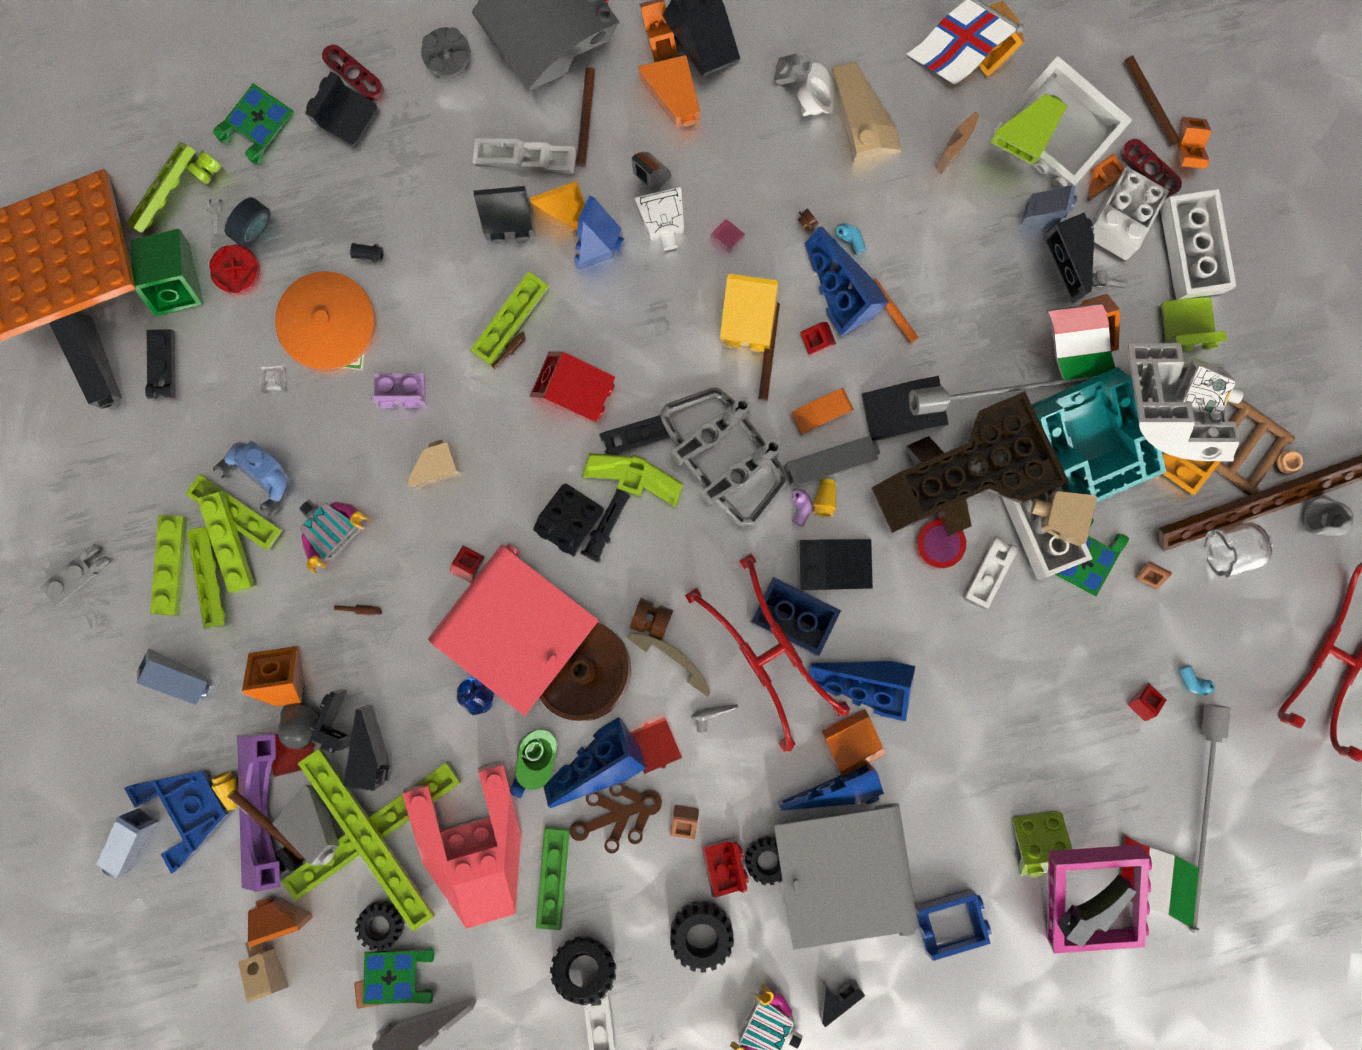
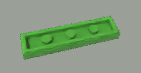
[536,826,570,930]

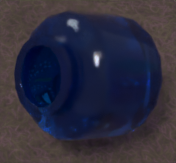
[456,678,494,715]

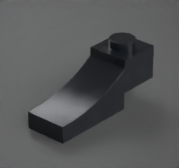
[1058,874,1137,947]

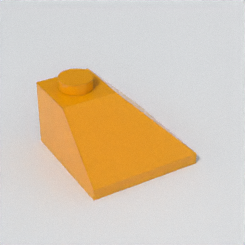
[979,1,1025,77]
[529,181,585,231]

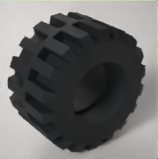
[670,901,734,973]
[550,936,617,1005]

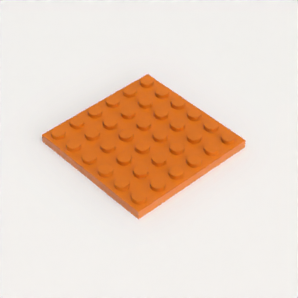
[0,169,136,341]

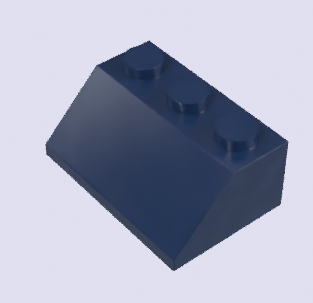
[749,577,841,656]

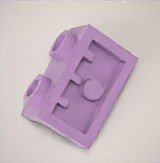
[371,373,426,408]

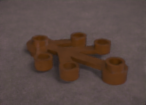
[569,783,662,854]

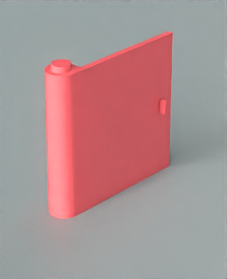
[428,543,599,716]

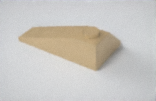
[832,62,901,162]

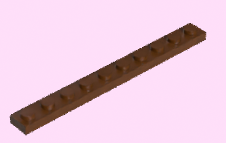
[1159,455,1362,552]

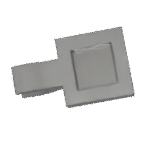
[774,54,813,85]

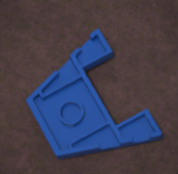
[124,770,229,874]

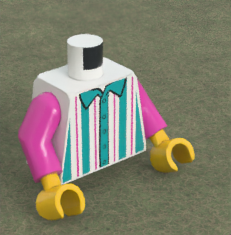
[730,984,803,1050]

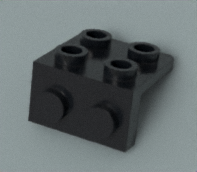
[305,71,378,146]
[533,484,604,557]
[310,689,351,753]

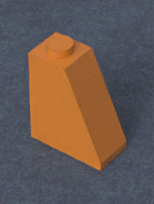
[638,55,700,127]

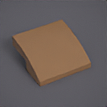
[935,112,979,174]

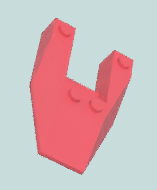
[403,761,521,929]

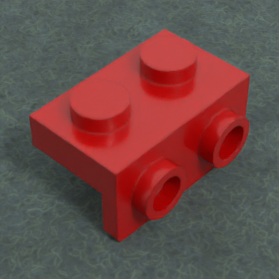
[701,839,749,898]

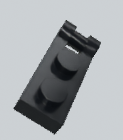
[145,329,175,399]
[599,415,671,455]

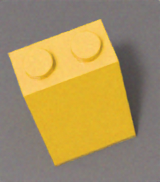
[720,274,779,352]

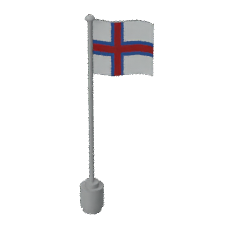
[906,0,1024,85]

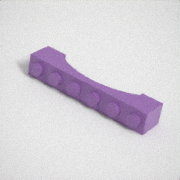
[237,733,280,892]

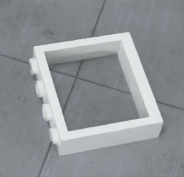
[994,56,1132,188]

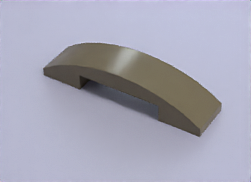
[626,633,710,697]

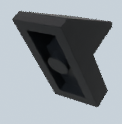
[820,981,865,1028]

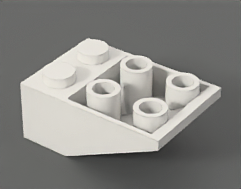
[1092,166,1169,261]

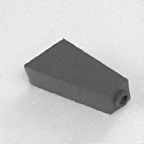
[783,436,880,490]

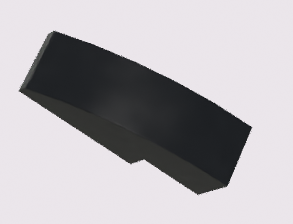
[631,152,672,190]

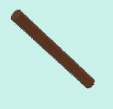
[1124,55,1180,146]
[576,67,595,167]
[758,302,780,401]
[227,789,305,862]

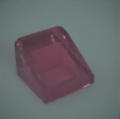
[710,219,745,254]

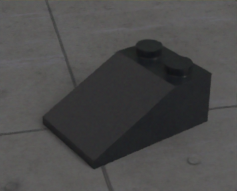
[662,0,741,76]
[473,186,536,243]
[1043,212,1094,304]
[861,376,949,441]
[797,539,873,590]
[343,705,391,791]

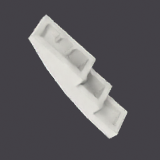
[472,138,577,174]

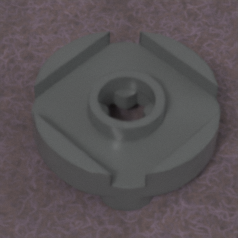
[421,27,471,79]

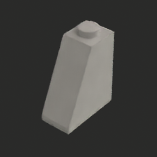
[272,785,340,865]

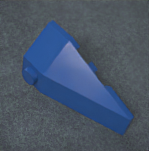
[574,195,625,270]
[543,717,646,808]

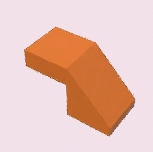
[639,0,678,62]
[1177,116,1212,169]
[791,388,854,435]

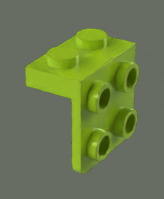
[1161,297,1227,353]
[1013,812,1072,877]

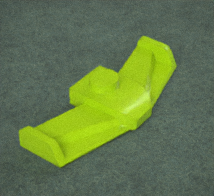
[581,453,683,508]

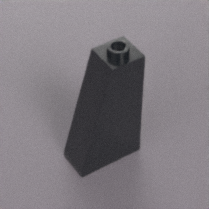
[49,311,122,409]

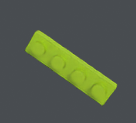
[126,142,196,233]
[470,271,549,366]
[185,474,283,550]
[196,491,255,593]
[150,515,186,615]
[187,527,225,629]

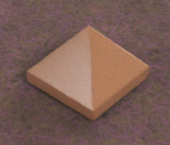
[1136,561,1172,589]

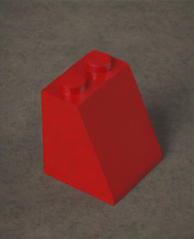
[529,351,615,422]

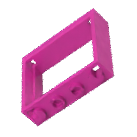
[1047,845,1152,954]

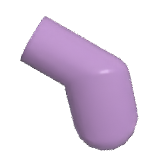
[792,489,813,527]

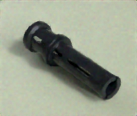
[580,489,630,564]

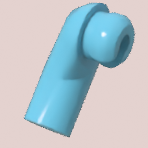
[835,223,867,254]
[1179,665,1215,695]

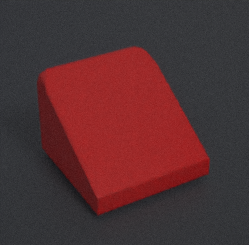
[800,322,836,355]
[450,545,485,583]
[1128,683,1167,721]

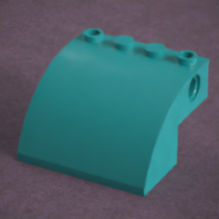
[1031,367,1166,502]

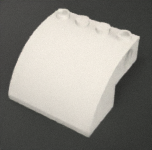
[1127,343,1239,461]

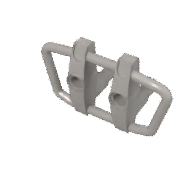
[661,387,787,527]

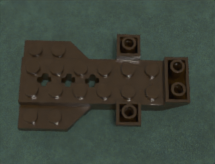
[871,391,1069,537]

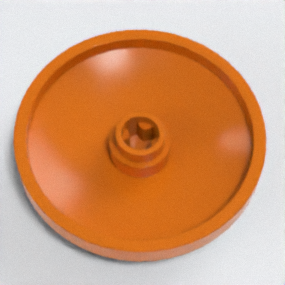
[275,271,376,371]

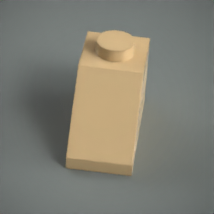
[407,440,460,488]

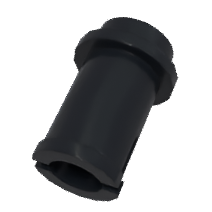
[350,243,384,264]

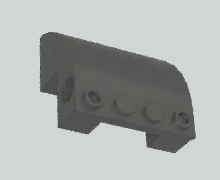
[472,0,620,92]

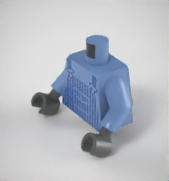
[213,440,288,516]

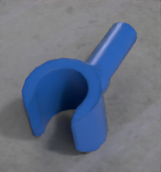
[510,776,526,798]

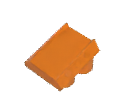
[822,709,886,777]

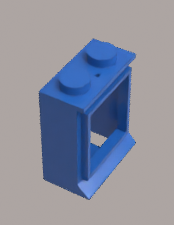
[915,889,992,961]

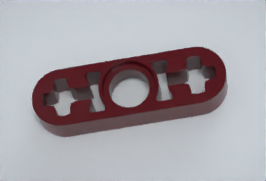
[322,45,384,101]
[1120,139,1182,198]

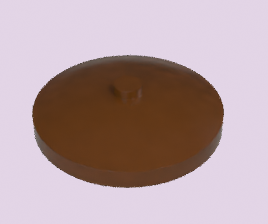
[539,622,631,722]

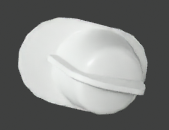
[797,63,834,116]

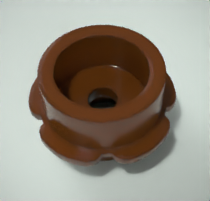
[797,208,819,231]

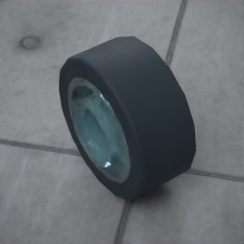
[224,197,271,247]

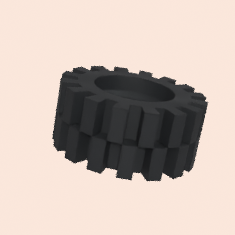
[745,836,782,886]
[355,901,405,951]

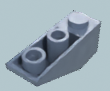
[1021,185,1077,231]

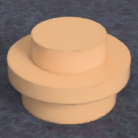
[1276,450,1303,475]

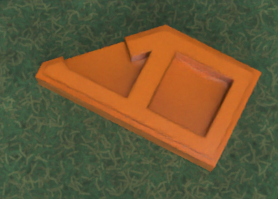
[1087,153,1125,201]

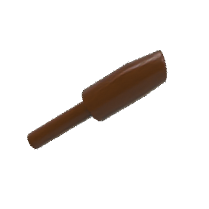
[492,332,525,369]
[334,604,382,615]

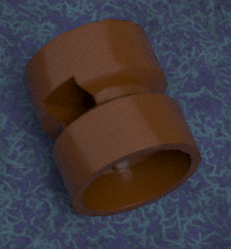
[629,598,673,640]

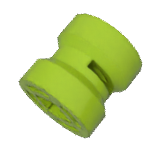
[186,150,222,185]

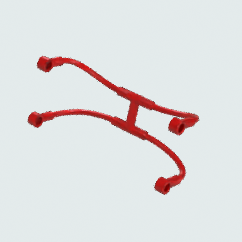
[684,553,850,752]
[1277,562,1362,762]

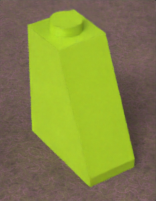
[990,94,1068,165]

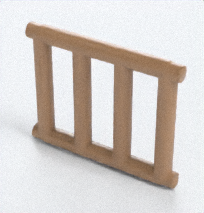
[1215,399,1295,495]

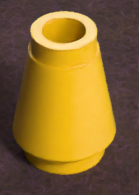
[812,479,837,517]
[211,771,239,811]

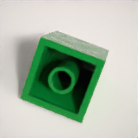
[131,229,203,316]

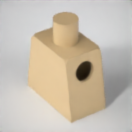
[1031,491,1097,546]
[239,942,288,1003]

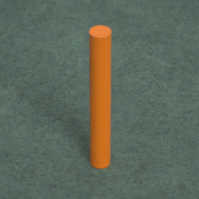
[873,278,919,343]

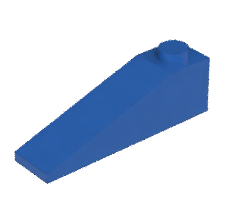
[805,227,889,336]
[810,661,916,721]
[778,763,884,811]

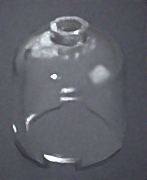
[1204,522,1273,578]

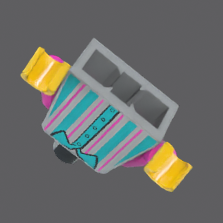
[299,500,370,575]

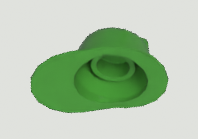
[515,729,557,790]

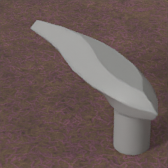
[691,704,738,733]

